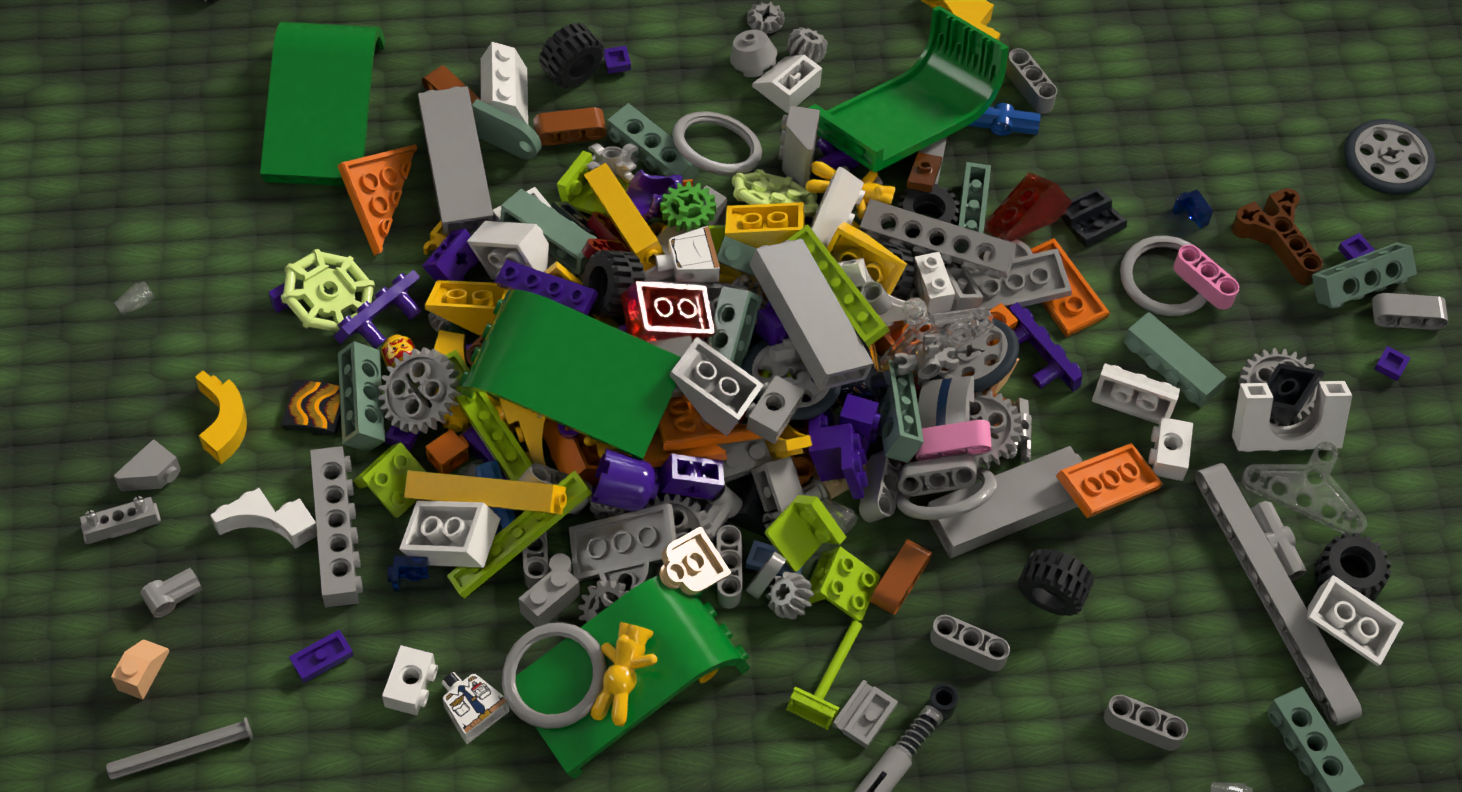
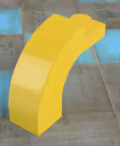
[195,371,247,464]

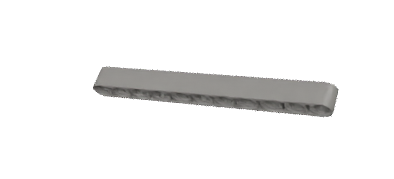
[1195,463,1362,727]

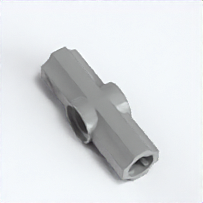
[1251,501,1307,582]

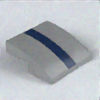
[918,376,974,428]

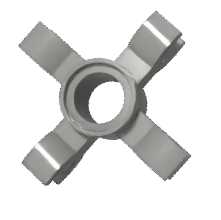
[587,143,638,183]
[893,334,959,387]

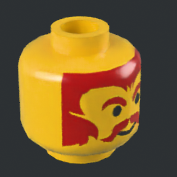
[381,335,416,368]

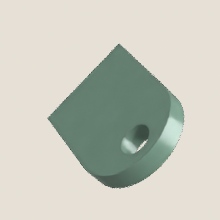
[472,99,541,159]

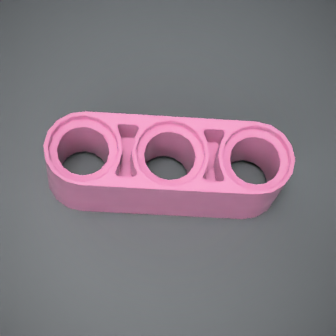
[1173,244,1239,310]
[915,420,992,461]

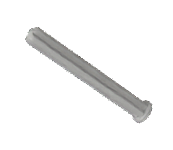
[106,717,253,780]

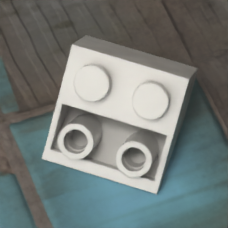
[752,55,822,113]

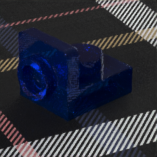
[1172,189,1213,229]
[388,556,430,592]

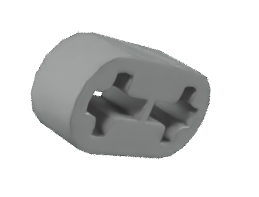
[746,551,786,599]

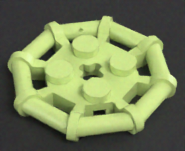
[732,169,819,218]
[281,249,376,333]

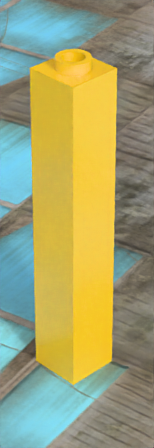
[584,163,665,272]
[404,470,567,515]

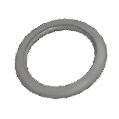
[672,111,762,176]
[1120,236,1208,317]
[896,466,997,520]
[502,622,607,729]

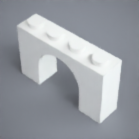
[1232,381,1352,452]

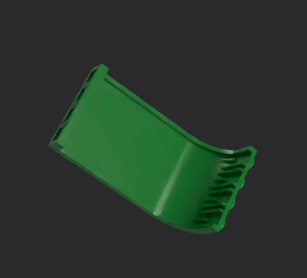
[808,6,1009,173]
[260,22,385,187]
[459,290,682,460]
[515,575,750,779]

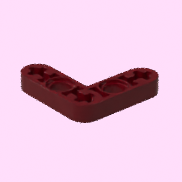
[581,211,631,259]

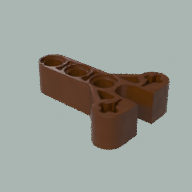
[1231,188,1323,285]

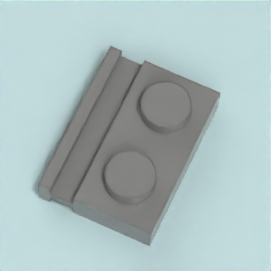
[832,680,898,749]

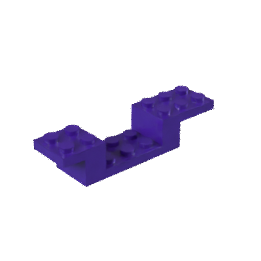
[808,378,868,499]

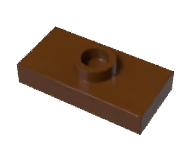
[907,153,942,192]

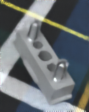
[80,496,161,544]

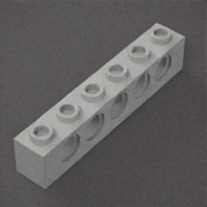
[860,199,1017,279]
[310,446,363,608]

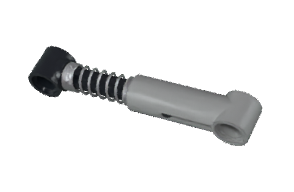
[854,683,958,792]

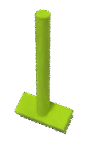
[786,621,862,730]

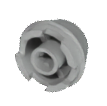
[730,30,777,77]

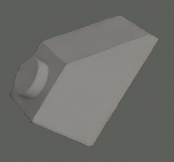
[114,439,181,491]

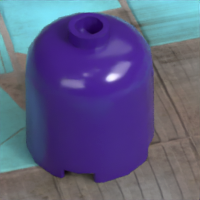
[590,448,659,512]

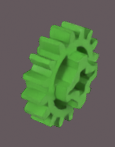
[661,181,716,233]

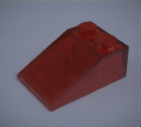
[984,172,1072,242]
[621,281,715,342]

